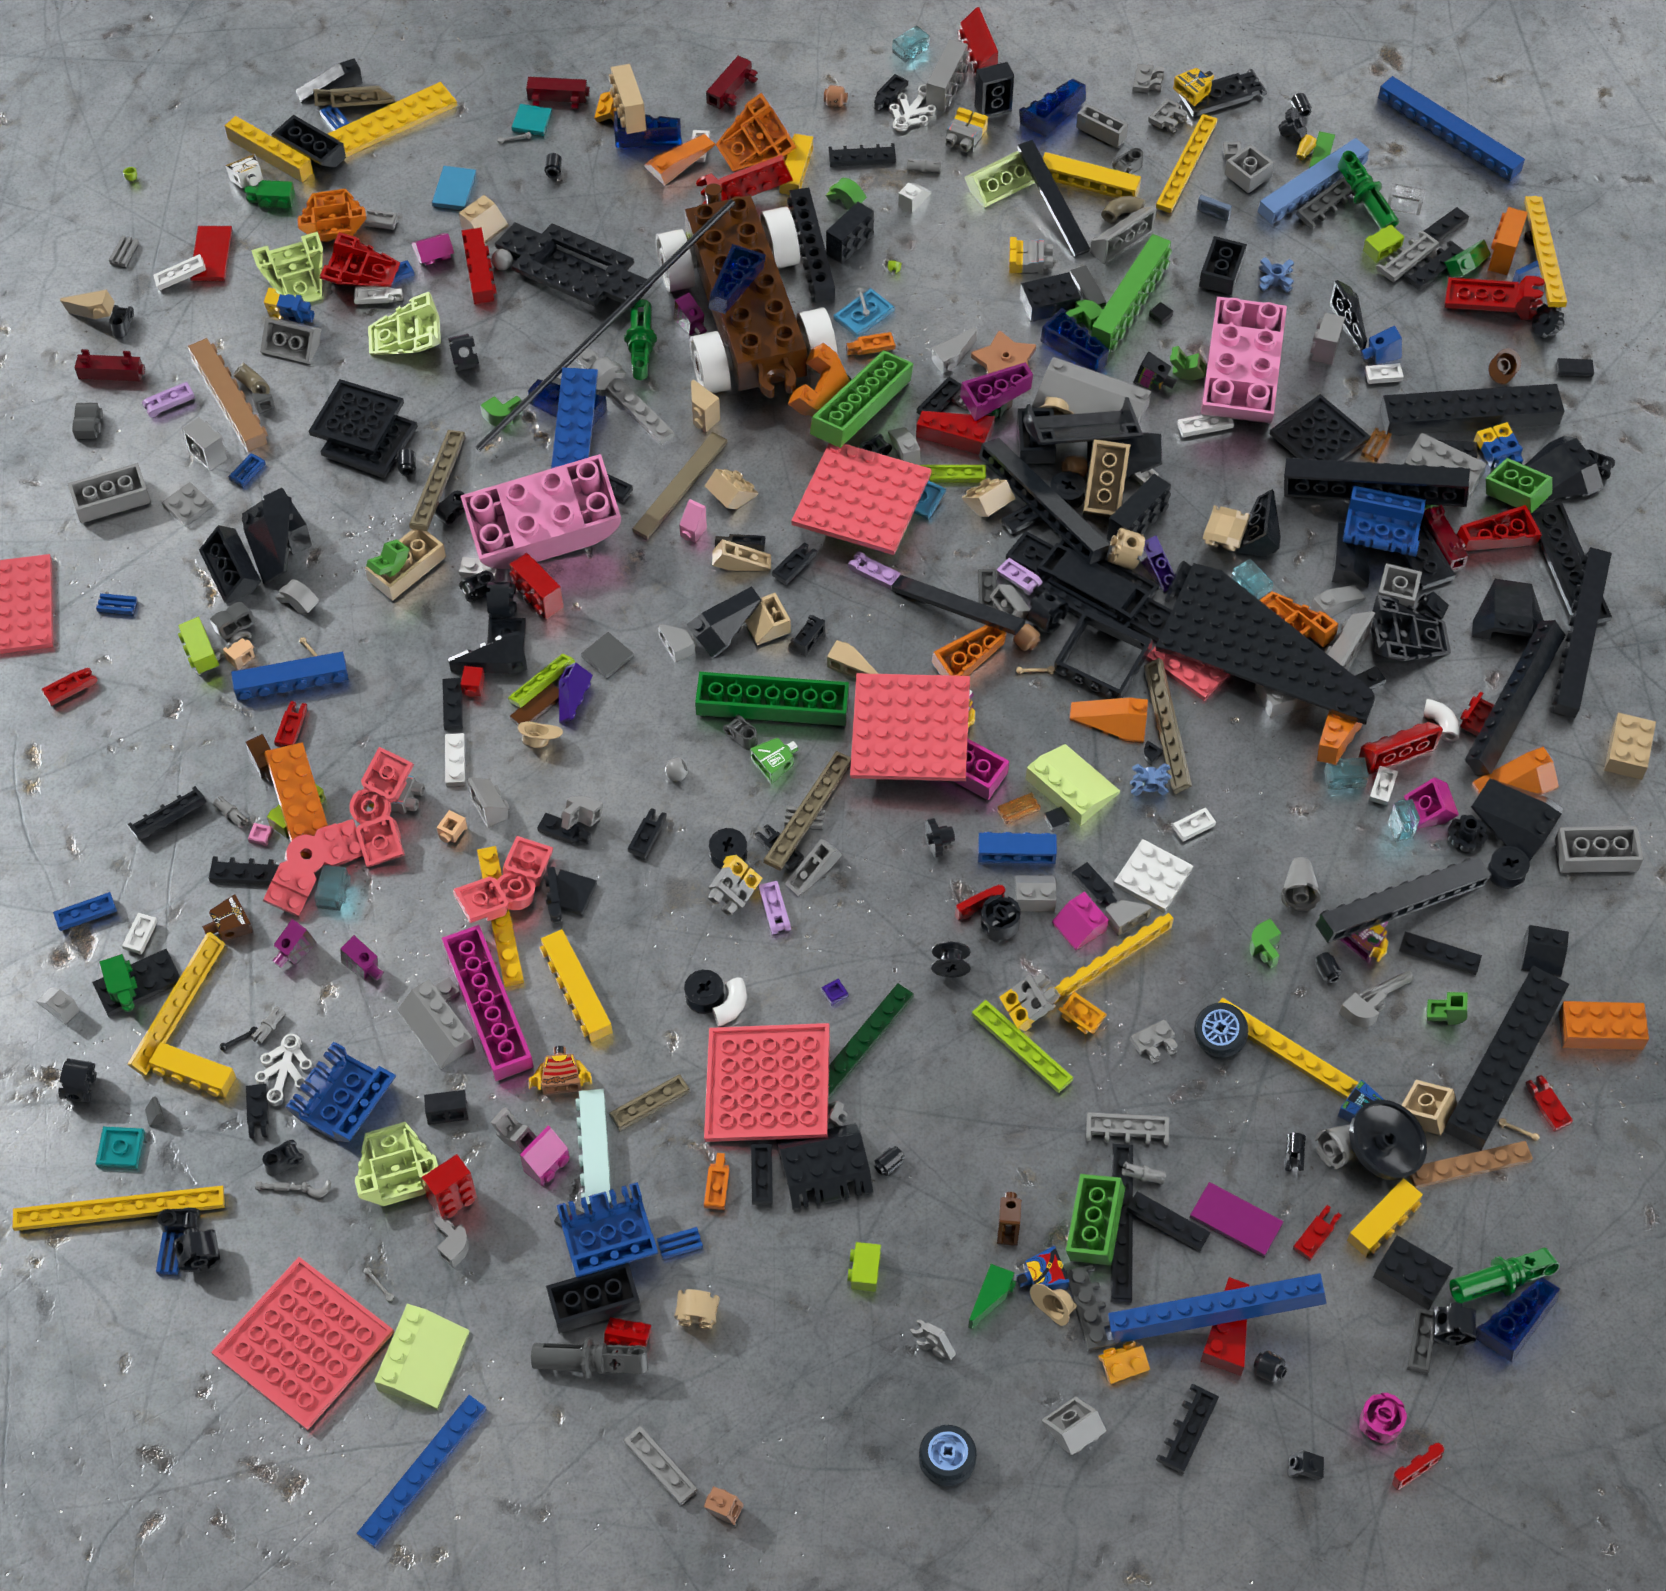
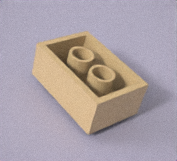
[1604,712,1656,780]

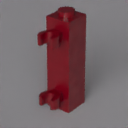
[706,55,758,109]
[526,76,590,109]
[74,349,145,382]
[1422,505,1468,570]

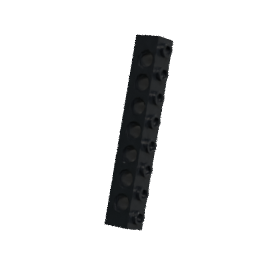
[787,187,835,302]

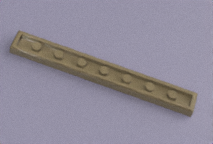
[409,430,465,531]
[632,432,727,540]
[1144,658,1192,794]
[763,751,851,871]

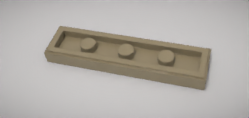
[609,1074,690,1132]

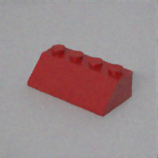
[958,7,998,73]
[1358,722,1443,774]

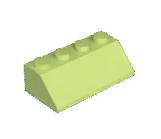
[964,151,1035,207]

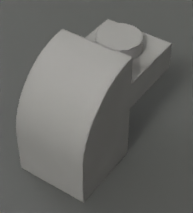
[589,356,626,390]
[276,579,319,613]
[561,796,603,830]
[1339,990,1387,1027]
[490,1107,536,1153]
[434,1217,469,1268]

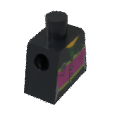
[1133,351,1177,392]

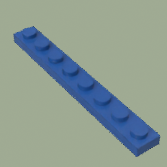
[357,1395,487,1548]

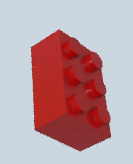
[509,553,564,619]
[422,1154,477,1220]

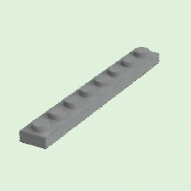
[575,348,675,445]

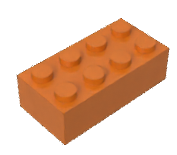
[1558,1001,1649,1050]

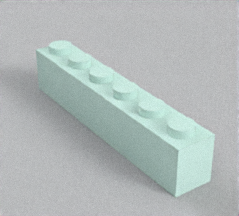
[576,1089,612,1210]

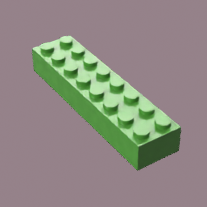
[1090,234,1172,356]
[810,350,914,448]

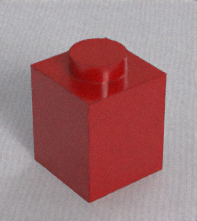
[460,666,485,697]

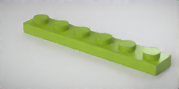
[971,1000,1073,1093]

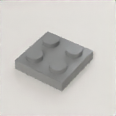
[162,482,214,527]

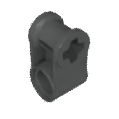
[1112,148,1144,174]
[723,715,758,750]

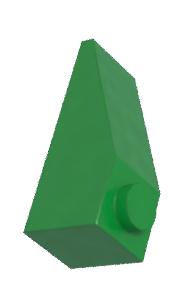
[1445,239,1491,277]
[968,1264,1017,1329]

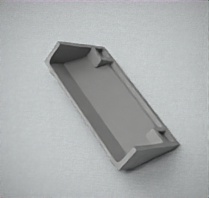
[1032,357,1151,424]

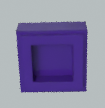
[821,978,849,1006]

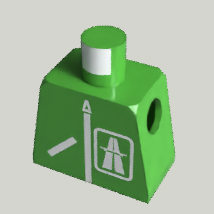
[750,738,798,784]

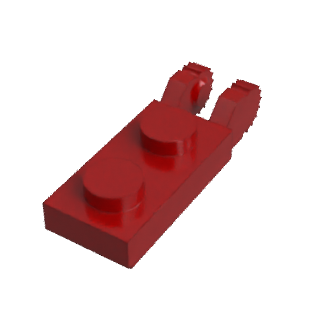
[42,667,97,706]
[274,701,307,747]
[955,884,1006,921]
[1525,1075,1573,1132]
[1293,1205,1342,1261]
[1392,1442,1445,1490]

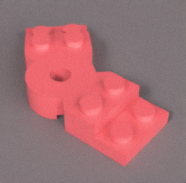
[350,747,414,868]
[263,819,363,917]
[453,836,553,923]

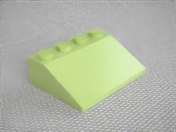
[1025,744,1120,827]
[374,1304,470,1410]

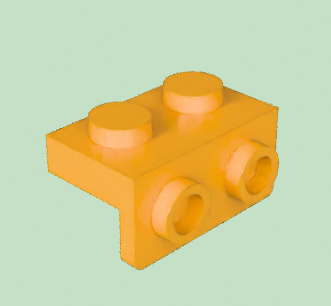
[594,91,620,124]
[1058,991,1107,1034]
[1098,1341,1150,1384]

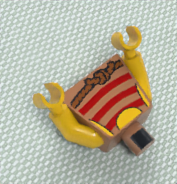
[529,1046,593,1094]

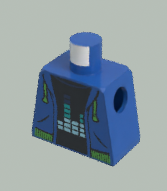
[1338,1080,1385,1123]

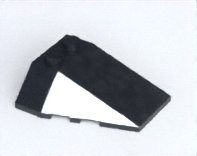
[1087,432,1162,480]
[1525,436,1604,502]
[242,497,293,584]
[1471,578,1544,644]
[1371,595,1451,661]
[1471,778,1563,862]

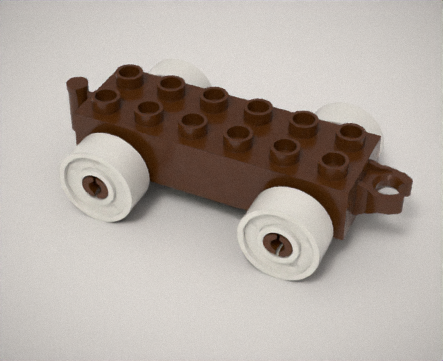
[655,183,837,398]

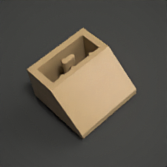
[705,469,759,509]
[962,478,1015,517]
[745,593,791,645]

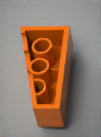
[1488,207,1528,276]
[932,625,1006,676]
[1317,711,1362,765]

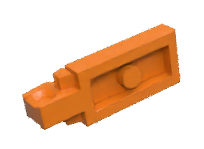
[846,332,896,355]
[704,1153,730,1210]

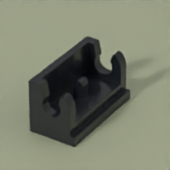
[788,615,825,657]
[424,1090,469,1125]

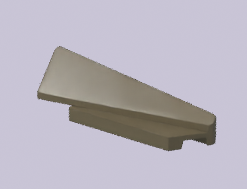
[313,86,395,107]

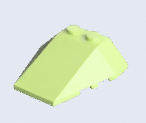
[251,232,323,303]
[368,292,441,355]
[355,1122,438,1206]

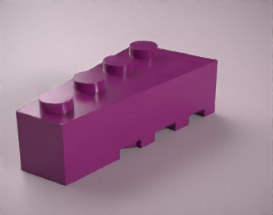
[960,362,1033,421]

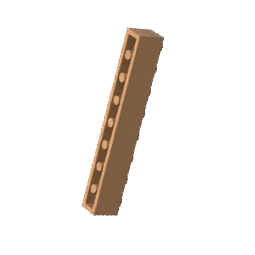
[188,338,268,452]

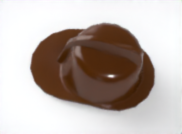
[1488,348,1522,385]

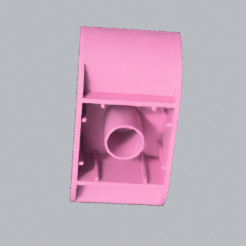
[1201,297,1287,424]
[461,454,621,569]

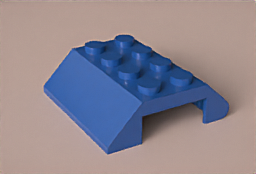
[1343,486,1426,557]
[286,1042,396,1142]
[556,1182,659,1278]

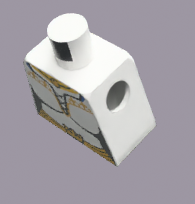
[225,154,264,188]

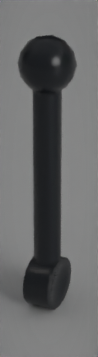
[219,1026,258,1051]

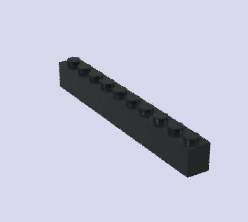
[979,438,1110,565]
[1551,547,1612,718]
[1465,620,1566,775]
[1315,857,1491,943]

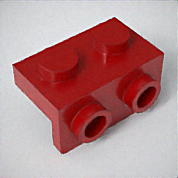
[1460,691,1494,736]
[604,1317,652,1353]

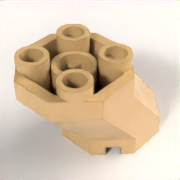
[1203,505,1250,552]

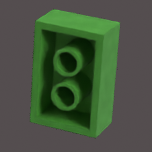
[1485,458,1552,514]

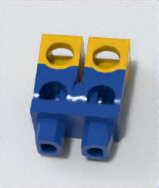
[263,287,315,324]
[1473,422,1524,468]

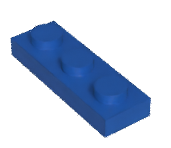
[53,892,117,931]

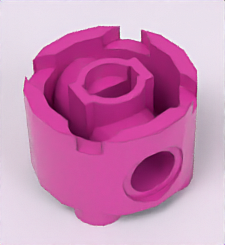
[1359,1393,1407,1444]

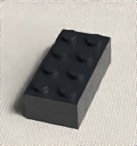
[1107,474,1171,542]
[546,1263,641,1333]

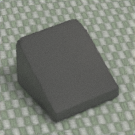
[251,393,275,413]
[145,1096,165,1126]

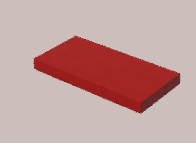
[190,226,233,281]

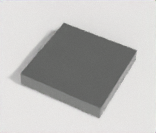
[581,632,634,679]

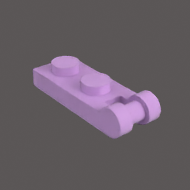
[142,382,195,418]
[847,551,901,590]
[997,558,1043,595]
[758,881,791,935]

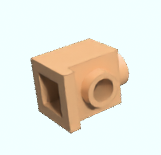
[223,638,255,670]
[437,810,468,843]

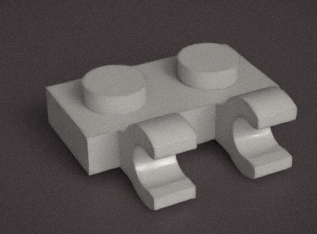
[1132,64,1165,93]
[1148,98,1188,133]
[1130,1019,1178,1064]
[910,1320,956,1360]

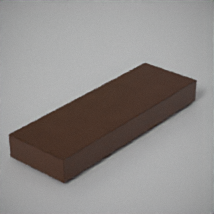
[510,683,559,726]

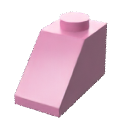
[679,499,707,543]

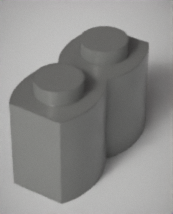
[72,403,103,439]
[210,602,255,639]

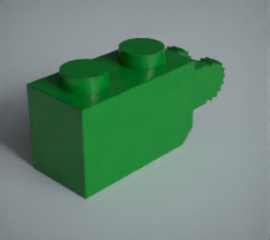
[244,180,295,208]
[99,954,138,1012]

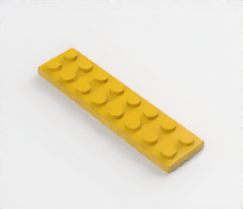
[328,81,458,157]

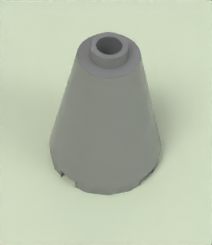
[1281,857,1321,911]
[1315,1124,1355,1169]

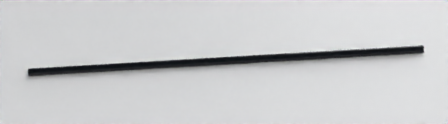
[475,199,735,452]

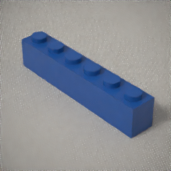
[231,651,349,700]

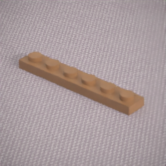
[1410,1141,1533,1189]

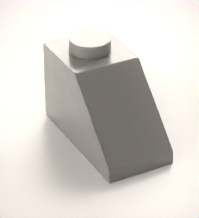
[658,624,697,663]
[1105,900,1152,936]
[36,987,80,1025]

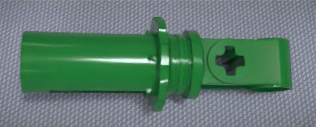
[1338,151,1399,229]
[624,299,657,380]
[1449,1247,1560,1304]

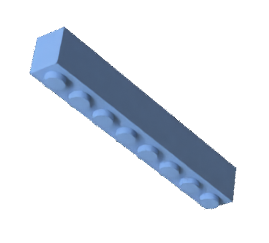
[1258,138,1370,224]

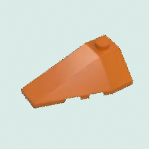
[644,134,715,186]
[1070,698,1148,743]
[1472,746,1559,795]

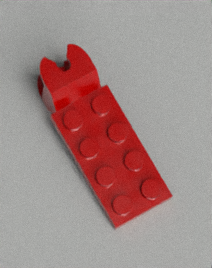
[696,155,793,204]
[1445,276,1545,320]

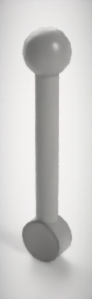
[497,132,531,144]
[857,288,870,317]
[364,1267,394,1302]

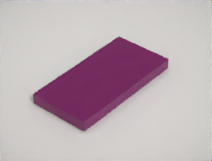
[1189,1182,1284,1257]

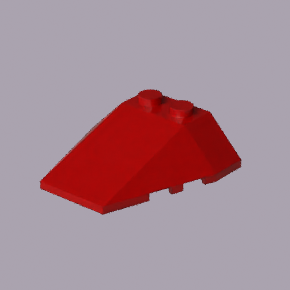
[319,232,400,287]

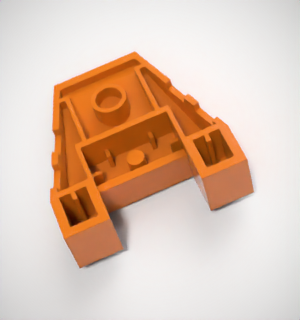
[788,343,850,416]
[1260,591,1338,647]

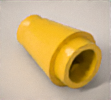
[1296,134,1317,161]

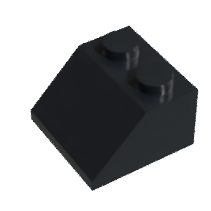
[1521,925,1569,977]

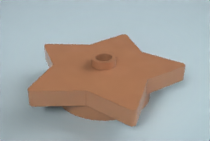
[971,331,1036,374]

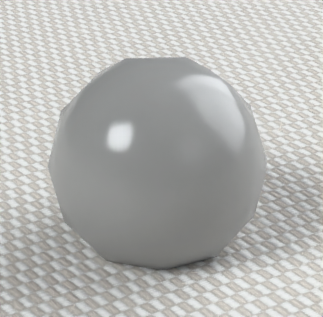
[491,249,513,271]
[665,757,688,782]

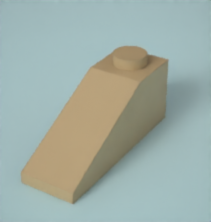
[60,289,115,319]
[712,539,771,571]
[827,640,878,679]

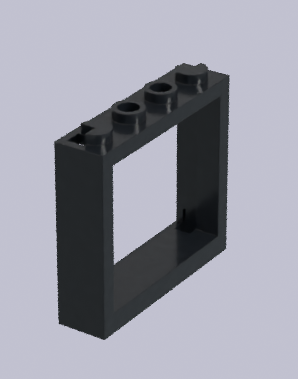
[1054,608,1152,699]

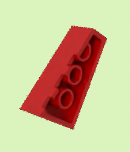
[461,227,497,304]
[916,411,995,455]
[1456,505,1542,551]
[1200,1277,1249,1376]

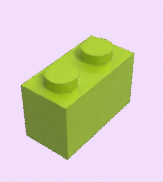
[1363,225,1404,263]
[847,1242,881,1292]

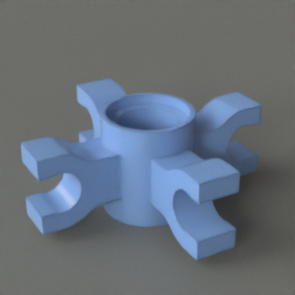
[1258,257,1294,293]
[1130,763,1171,796]

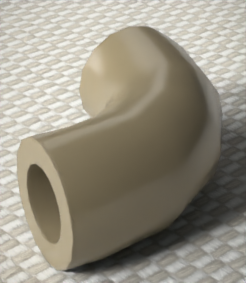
[1101,196,1145,223]
[233,362,270,394]

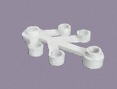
[889,84,936,131]
[255,1034,313,1106]

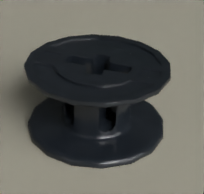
[1050,471,1086,509]
[708,828,748,869]
[1487,846,1530,889]
[931,941,971,978]
[684,969,725,1014]

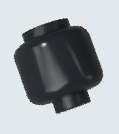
[1253,1351,1287,1383]

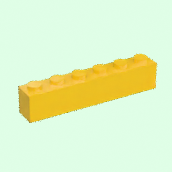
[224,116,313,183]
[1043,152,1141,198]
[539,929,613,1043]

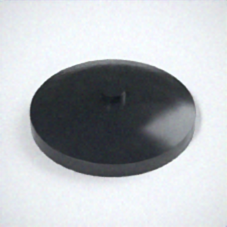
[1349,1100,1427,1180]

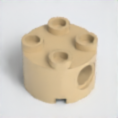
[1107,528,1145,570]
[674,1289,720,1329]

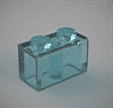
[892,25,930,63]
[1231,559,1273,600]
[1324,758,1368,790]
[1388,799,1420,842]
[314,865,351,911]

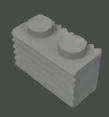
[990,584,1030,620]

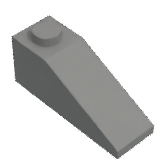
[931,327,977,373]
[888,427,921,465]
[1310,585,1366,618]
[785,839,842,897]

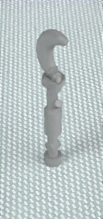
[195,631,252,676]
[255,1180,331,1198]

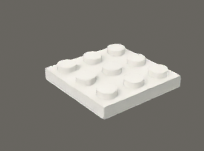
[1114,839,1193,913]

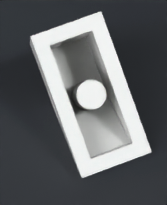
[898,183,931,214]

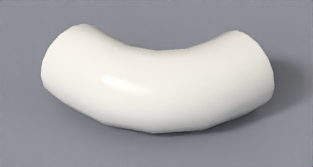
[1423,699,1459,742]
[712,978,747,1027]

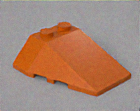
[715,93,797,172]
[297,189,367,242]

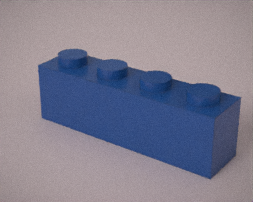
[978,832,1057,864]

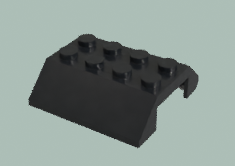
[776,1123,874,1210]

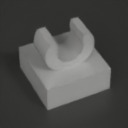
[828,1101,848,1127]

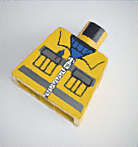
[1173,68,1214,106]

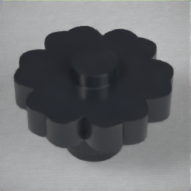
[1278,107,1307,141]
[1532,303,1565,338]
[1448,815,1488,852]
[925,818,955,858]

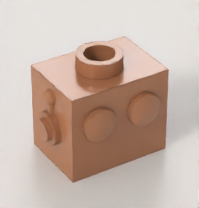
[704,1486,744,1525]

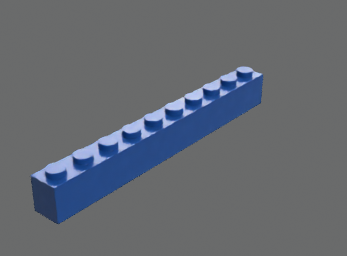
[1378,76,1525,181]
[1108,1273,1327,1344]

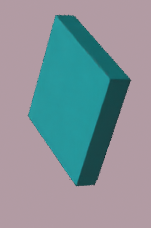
[511,104,552,136]
[95,1126,145,1169]

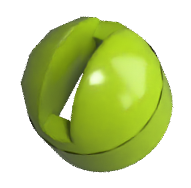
[123,167,137,182]
[888,261,902,274]

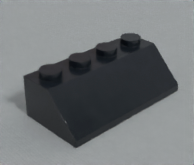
[271,115,346,167]
[199,525,261,603]

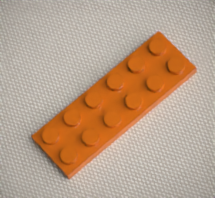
[264,742,328,859]

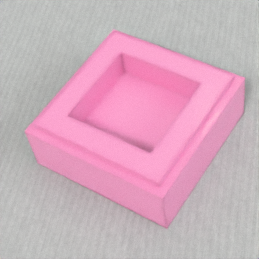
[248,823,274,846]

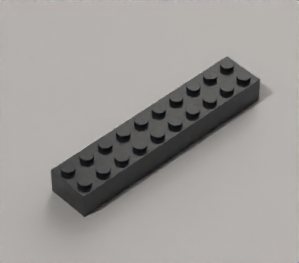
[1380,384,1565,436]
[1284,458,1470,507]
[1444,966,1569,1151]

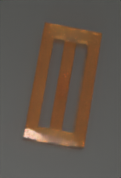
[1361,428,1392,462]
[997,792,1041,824]

